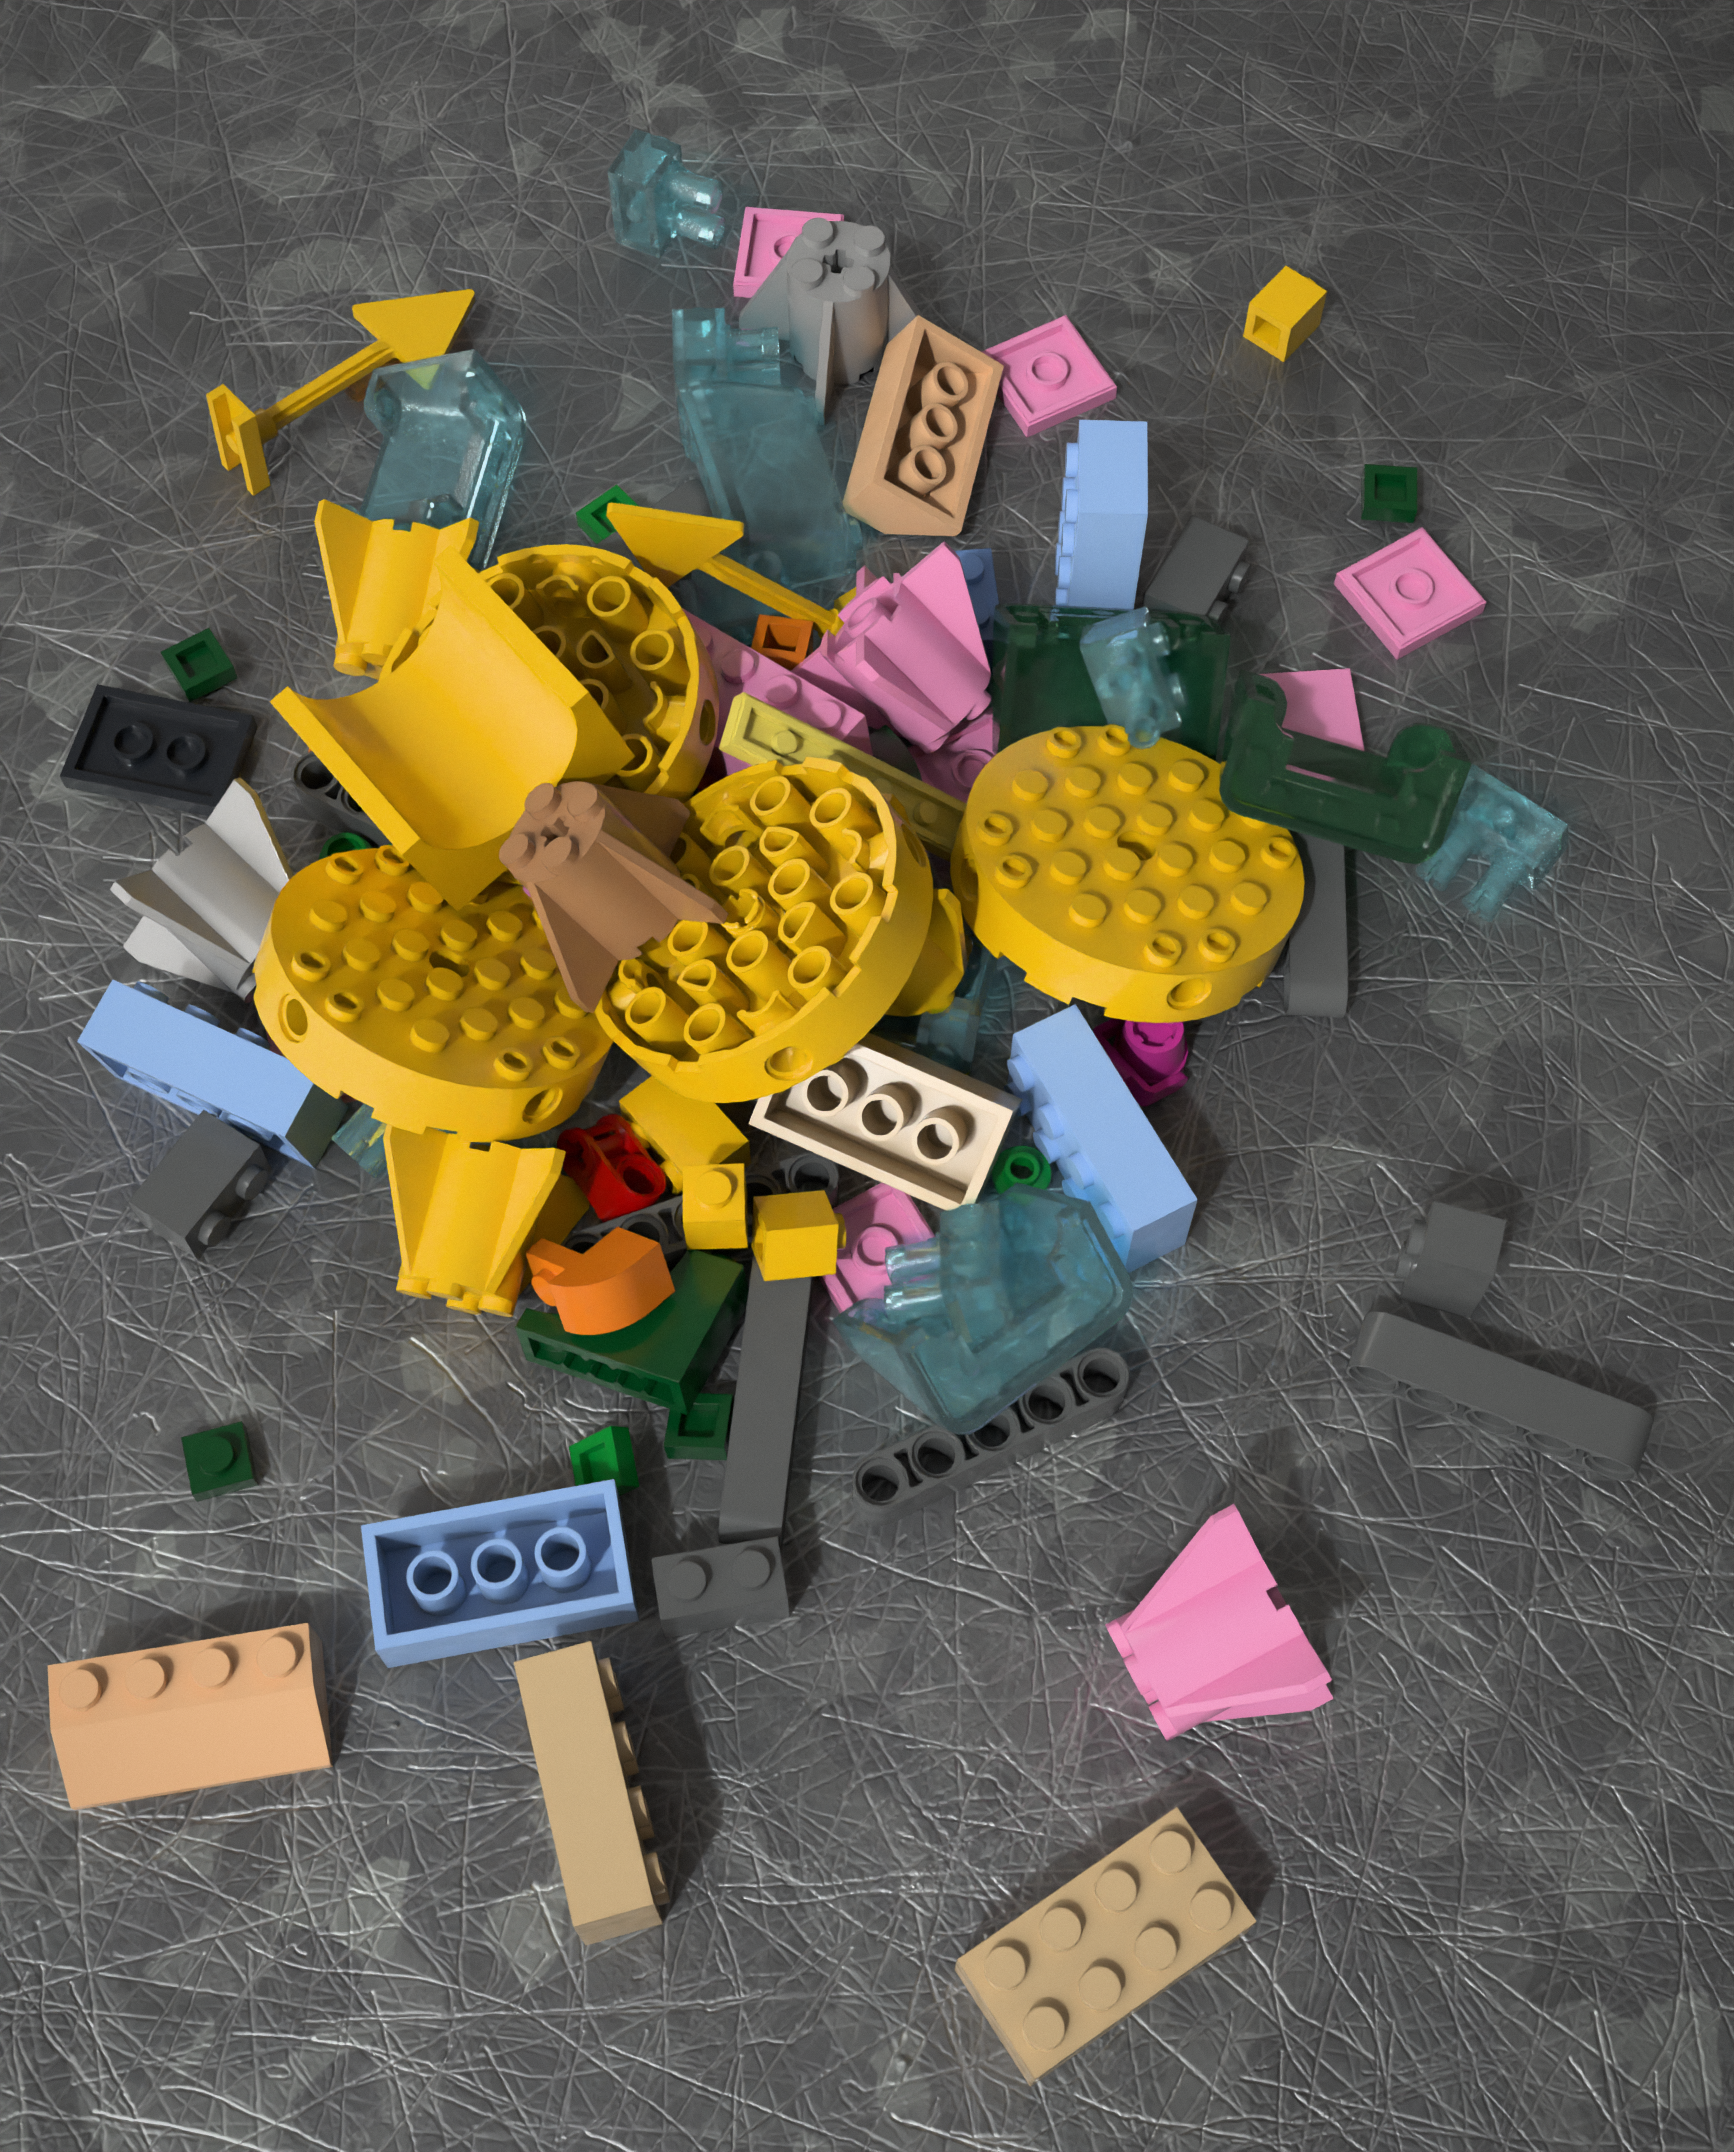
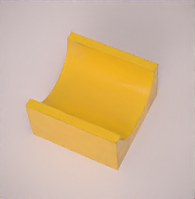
[270,545,636,912]

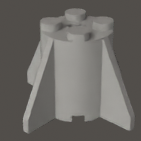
[739,218,924,426]
[109,778,293,1004]

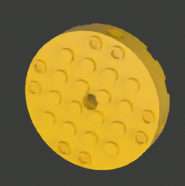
[378,544,719,885]
[950,724,1305,1023]
[594,757,933,1103]
[252,845,614,1142]

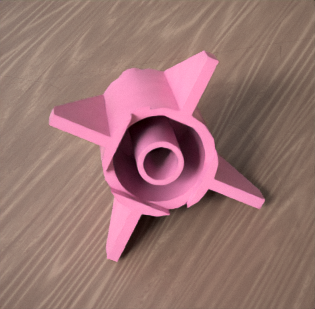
[791,541,992,754]
[1105,1504,1334,1741]

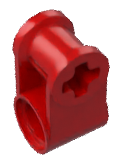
[557,1114,666,1223]

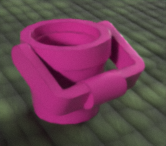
[1093,1018,1188,1106]

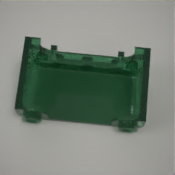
[992,603,1231,761]
[1218,669,1472,864]

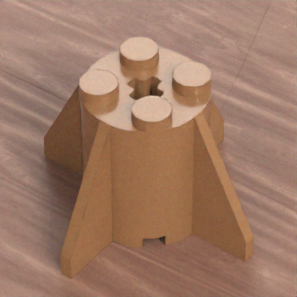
[499,781,729,1013]

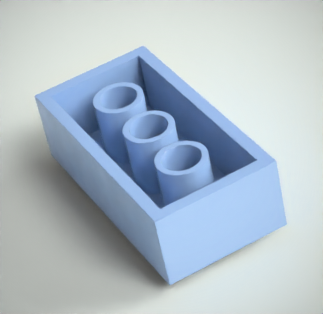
[1054,420,1148,644]
[77,979,348,1169]
[1004,1004,1198,1276]
[361,1479,639,1668]

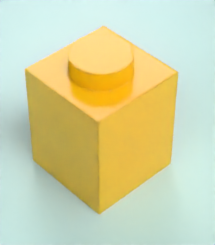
[1243,266,1327,362]
[682,1163,748,1250]
[751,1190,846,1281]

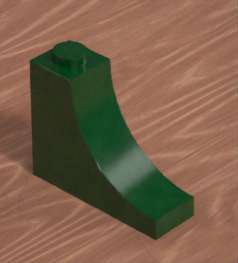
[515,1250,749,1415]

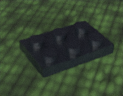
[60,684,258,817]

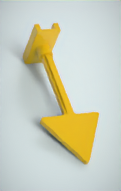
[206,289,475,496]
[606,503,856,639]

